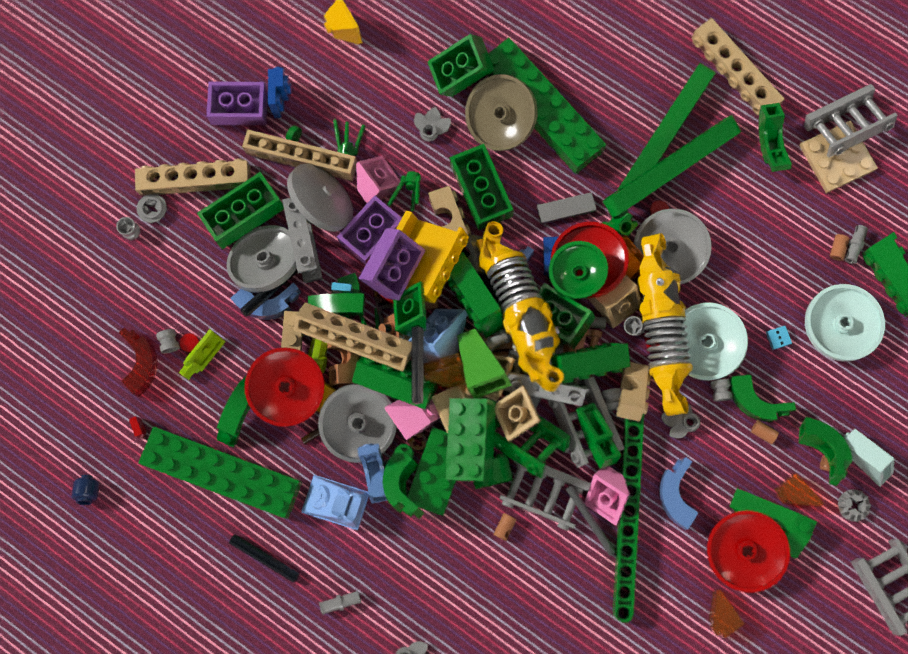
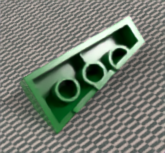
[862,232,908,317]
[551,342,631,383]

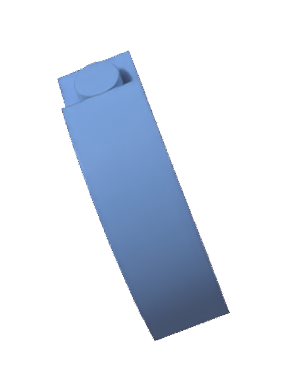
[230,282,301,320]
[357,443,388,504]
[659,457,698,530]

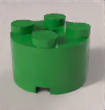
[473,453,513,489]

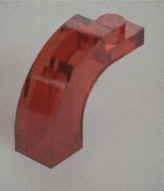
[119,327,158,397]

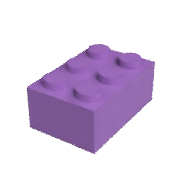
[206,82,268,125]
[337,196,402,265]
[359,228,426,301]

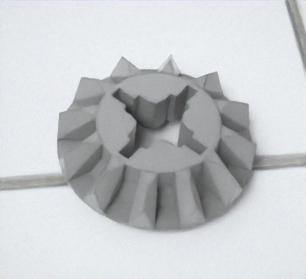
[137,194,167,223]
[838,489,871,521]

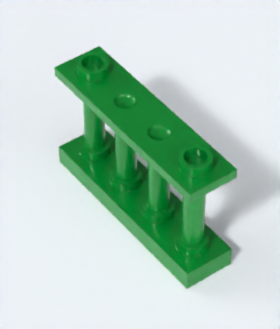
[494,395,571,478]

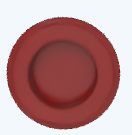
[649,200,669,215]
[180,333,200,353]

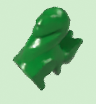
[602,210,638,236]

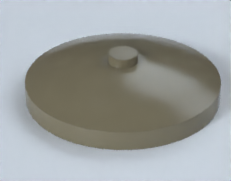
[465,75,537,151]

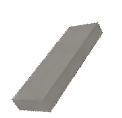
[537,192,596,225]

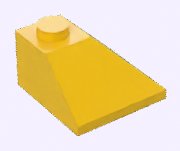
[324,0,362,44]

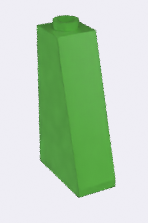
[457,328,512,399]

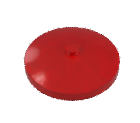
[551,222,629,298]
[245,347,325,427]
[707,510,790,593]

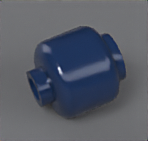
[71,475,99,505]

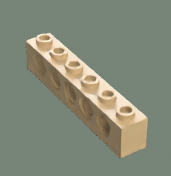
[691,18,784,115]
[242,130,357,181]
[135,159,251,196]
[293,302,412,371]

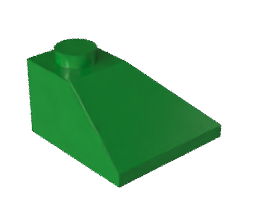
[393,281,426,337]

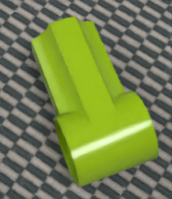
[308,337,328,374]

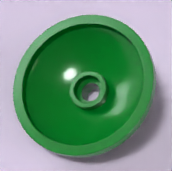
[549,241,608,299]

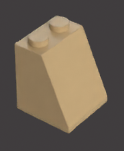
[588,275,642,329]

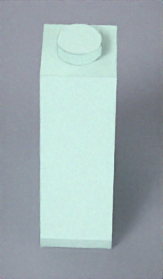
[843,429,894,487]

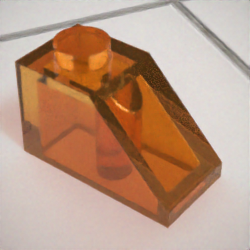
[423,353,466,388]
[774,473,824,507]
[709,589,744,638]

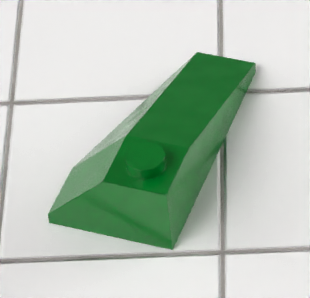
[729,488,817,559]

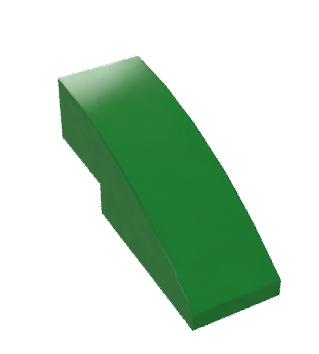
[308,293,365,317]
[576,403,621,469]

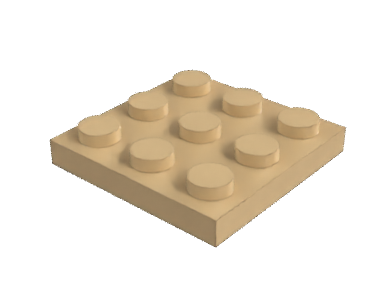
[799,120,878,193]

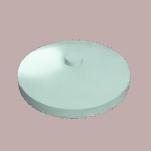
[805,284,885,361]
[675,303,748,381]

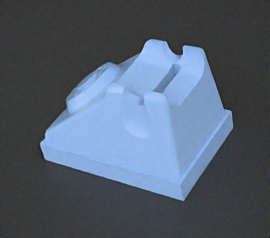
[408,309,468,373]
[301,475,369,530]

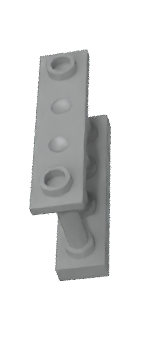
[804,84,898,158]
[282,198,323,283]
[504,349,587,406]
[548,376,624,468]
[499,461,591,531]
[851,539,908,636]

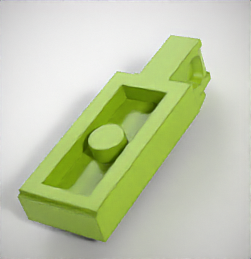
[179,329,225,380]

